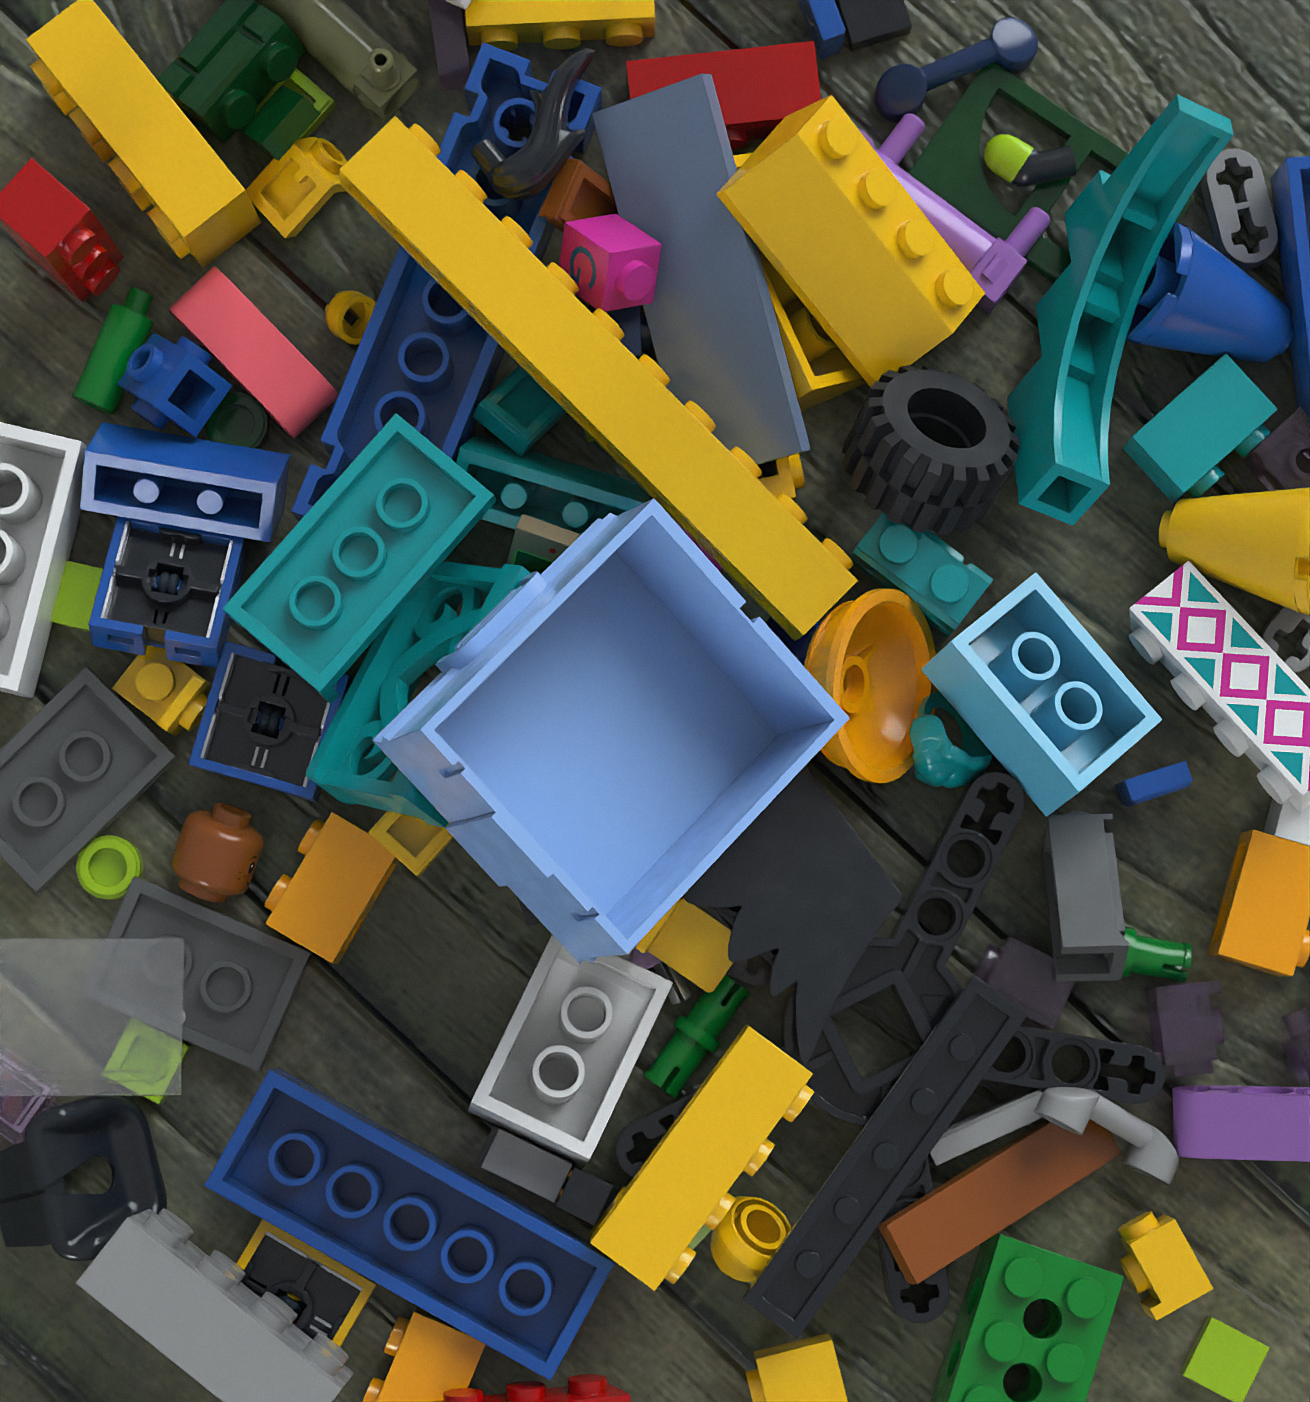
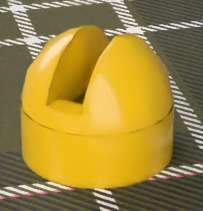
[325,290,376,345]

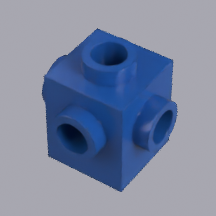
[117,333,232,438]

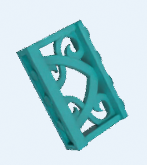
[306,561,530,828]

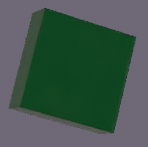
[241,85,321,161]

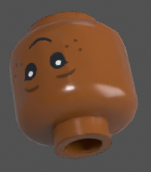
[170,802,264,903]

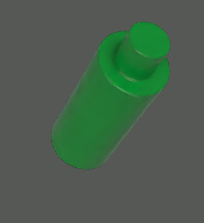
[72,287,154,415]

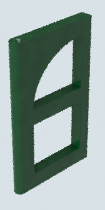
[906,62,1195,283]

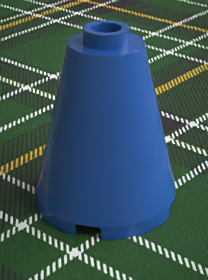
[1126,222,1294,363]

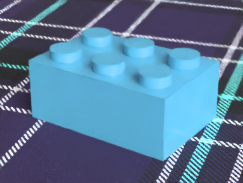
[921,572,1162,817]

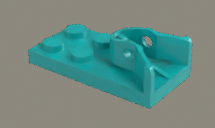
[222,413,496,703]

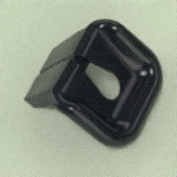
[0,1092,167,1262]

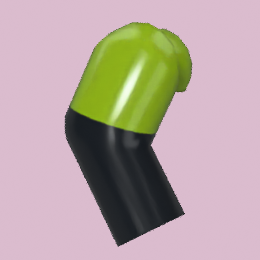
[984,134,1076,187]

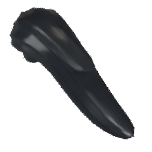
[471,49,595,201]

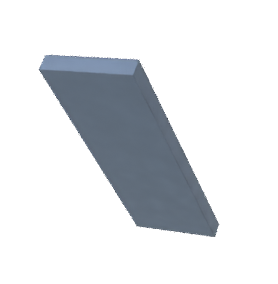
[592,73,811,465]

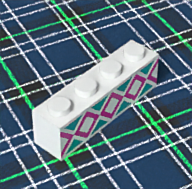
[1129,561,1310,814]

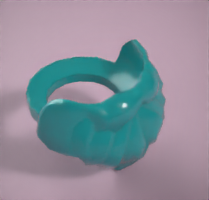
[910,690,994,789]

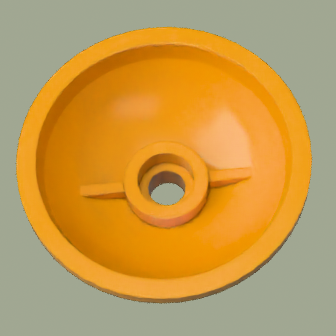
[804,588,937,783]

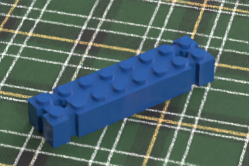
[291,42,602,522]

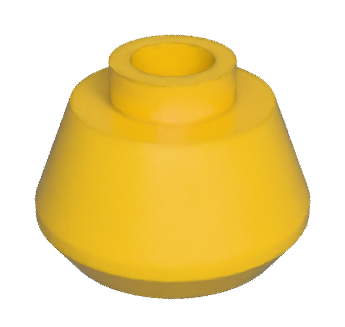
[710,1196,792,1282]

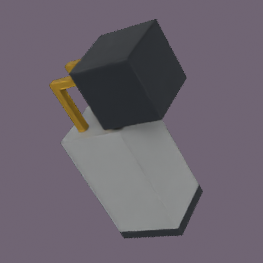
[475,1125,614,1225]

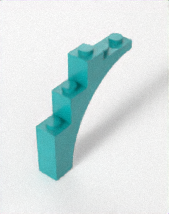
[1007,94,1234,526]

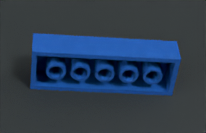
[204,1068,615,1381]

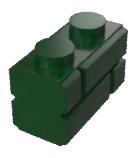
[157,0,306,144]

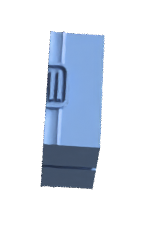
[373,498,850,964]

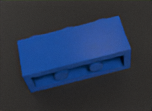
[80,422,290,542]

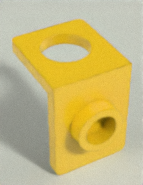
[636,896,733,993]

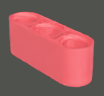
[168,266,339,439]

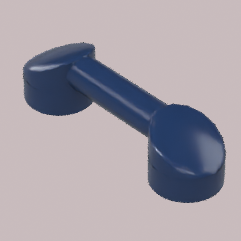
[874,17,1038,123]

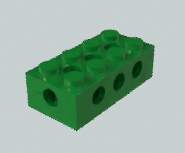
[931,1233,1124,1402]

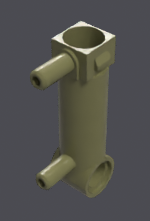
[255,0,421,123]

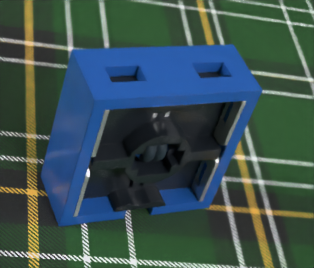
[88,516,247,669]
[188,641,353,803]

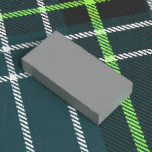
[928,1088,1044,1166]

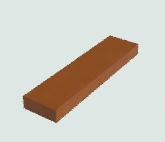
[878,1119,1122,1284]

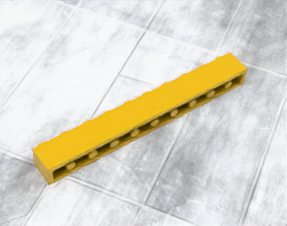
[339,116,858,641]

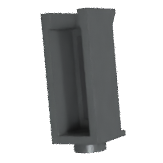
[1041,811,1129,981]

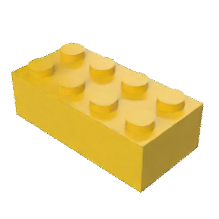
[26,0,262,268]

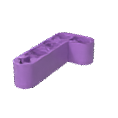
[1172,1085,1310,1162]

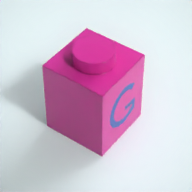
[559,214,662,312]

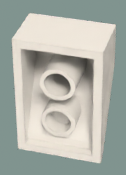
[468,935,673,1167]

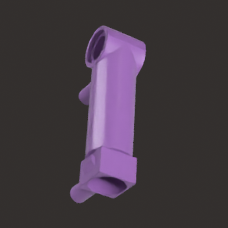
[858,113,1050,314]

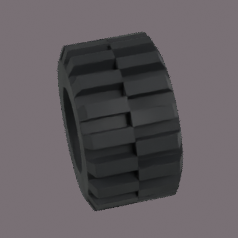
[842,365,1020,535]

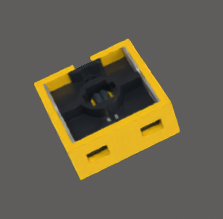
[236,1219,378,1347]

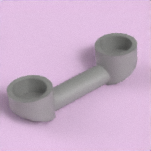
[1034,1087,1179,1186]

